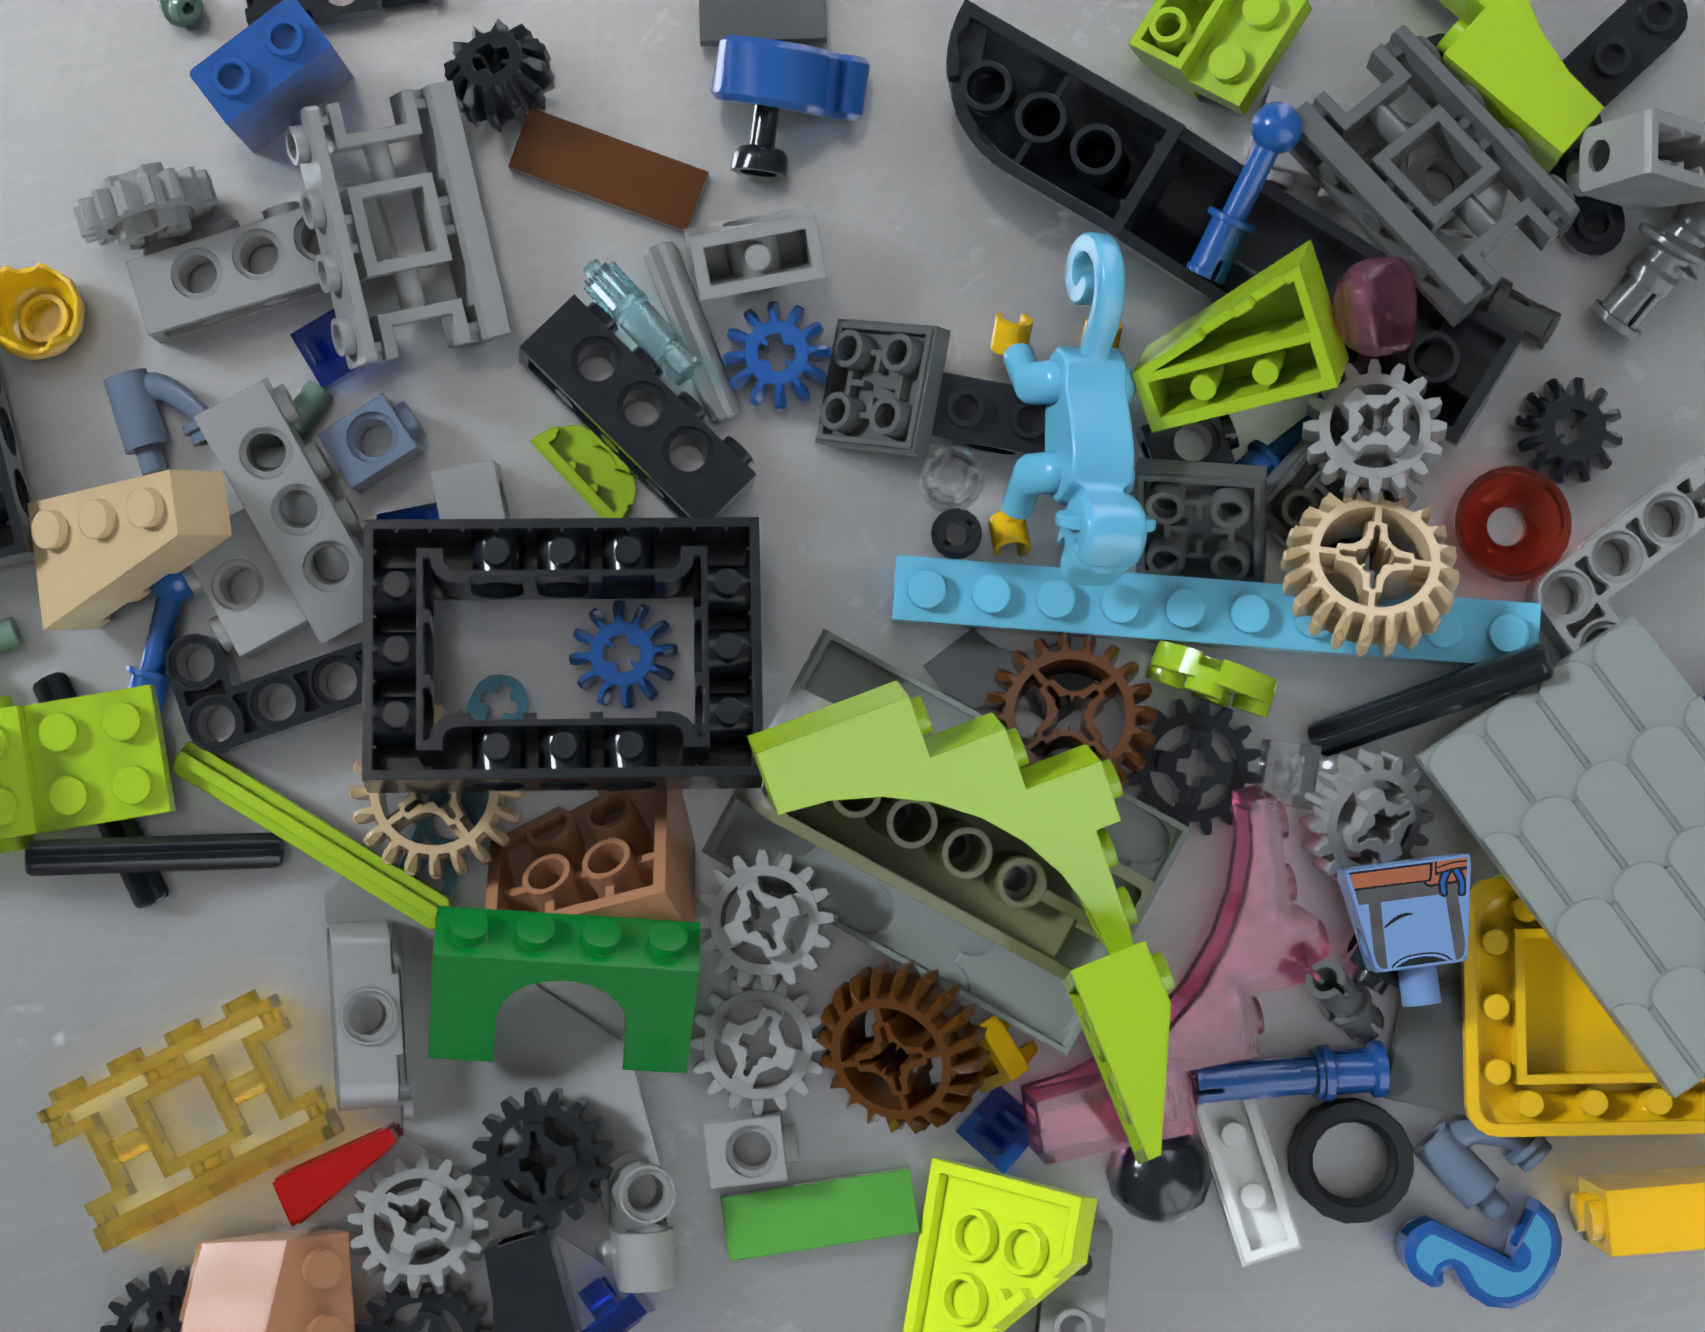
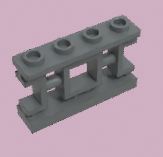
[1288,25,1580,327]

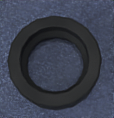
[1287,1098,1414,1224]

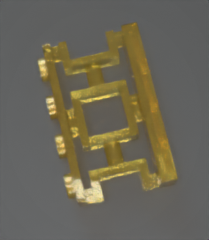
[36,989,346,1253]

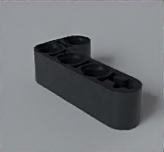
[165,633,435,753]

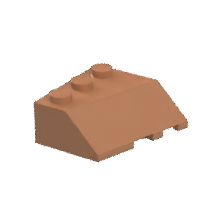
[485,789,696,922]
[179,1226,355,1332]

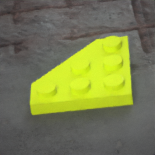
[903,1158,1098,1332]

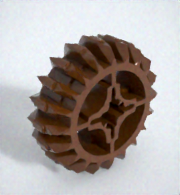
[984,632,1158,790]
[816,959,991,1134]

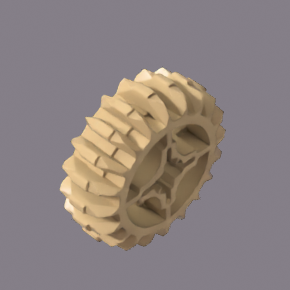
[1280,488,1459,658]
[349,705,525,880]

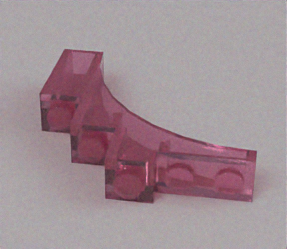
[1020,785,1330,1165]

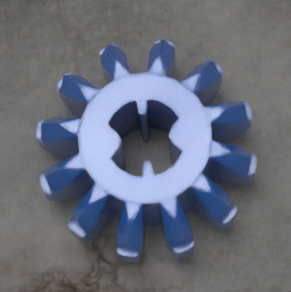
[723,301,831,411]
[569,600,679,709]

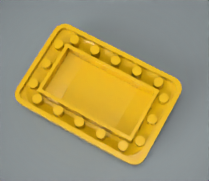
[1461,877,1705,1137]

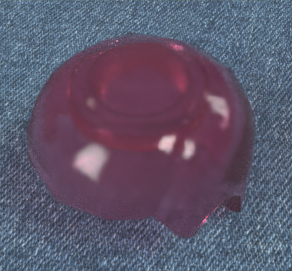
[1332,257,1417,357]

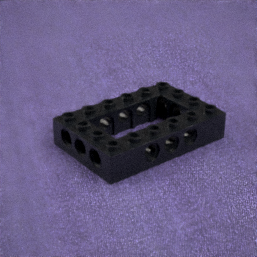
[362,517,763,793]

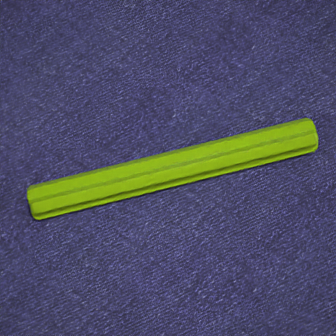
[173,741,452,930]

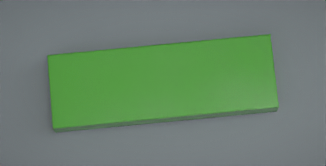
[720,1166,920,1261]

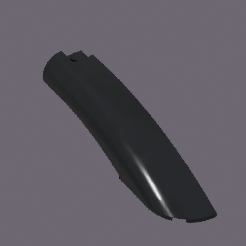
[946,0,1524,447]

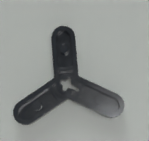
[1426,0,1688,259]

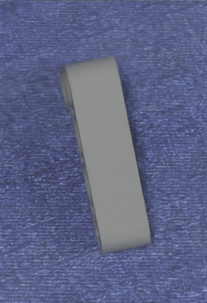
[1525,455,1705,658]

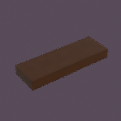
[508,109,709,233]

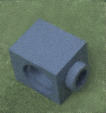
[317,393,425,494]

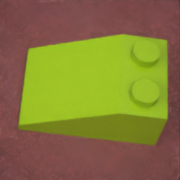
[1063,941,1176,1165]

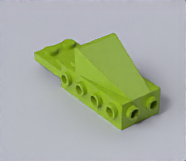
[0,684,176,854]

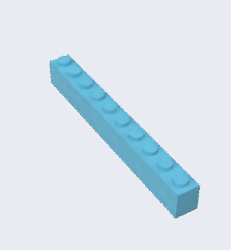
[891,555,1541,667]

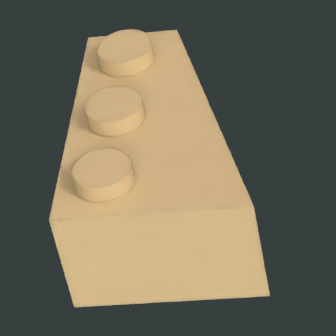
[27,469,232,631]

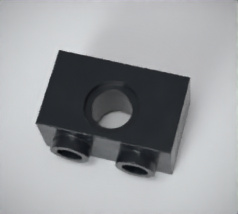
[930,372,1045,459]

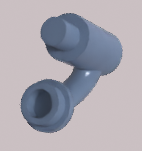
[103,368,209,476]
[1413,1119,1552,1221]

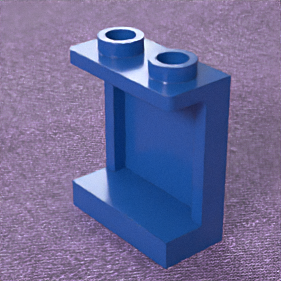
[190,0,354,154]

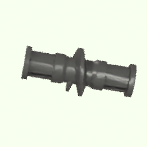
[1590,201,1705,341]

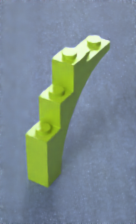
[1436,0,1604,173]
[747,680,1138,955]

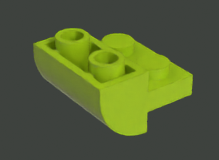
[1128,0,1312,116]

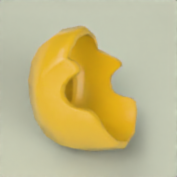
[0,262,85,360]

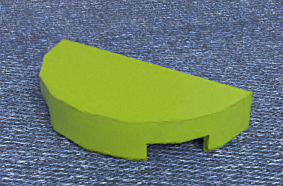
[529,425,637,518]

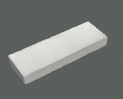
[1181,1079,1304,1267]

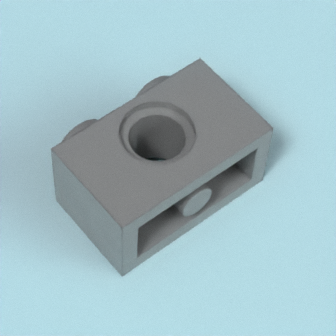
[683,206,827,301]
[181,508,311,659]

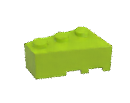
[1132,240,1349,433]

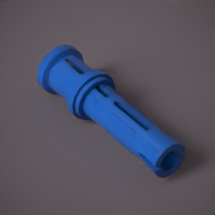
[1189,1040,1390,1105]

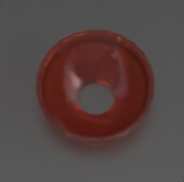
[1453,466,1571,582]

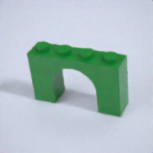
[428,906,700,1074]

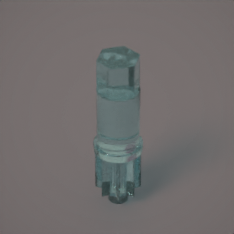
[583,259,702,386]

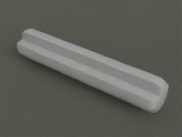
[644,241,741,423]

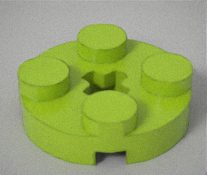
[1145,640,1278,719]

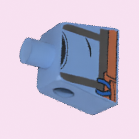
[1336,853,1471,1007]

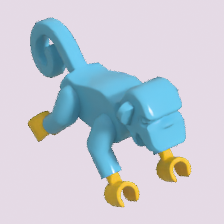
[988,232,1156,586]

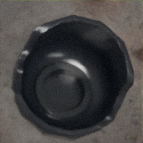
[1106,1127,1213,1223]

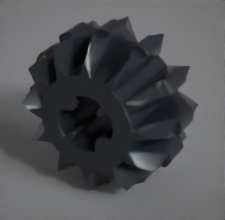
[443,19,555,133]
[1512,377,1623,486]

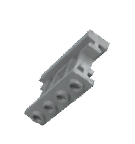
[285,80,511,369]

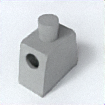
[1566,107,1705,210]

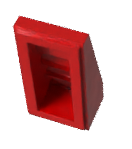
[272,1122,403,1227]

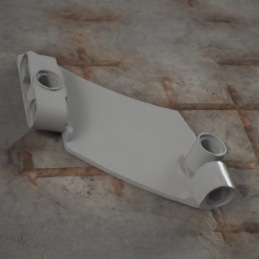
[324,877,677,1293]

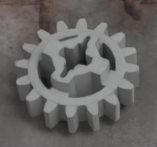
[73,162,219,250]
[1302,359,1447,503]
[1299,748,1434,883]
[695,850,838,991]
[690,975,827,1115]
[347,1153,489,1298]

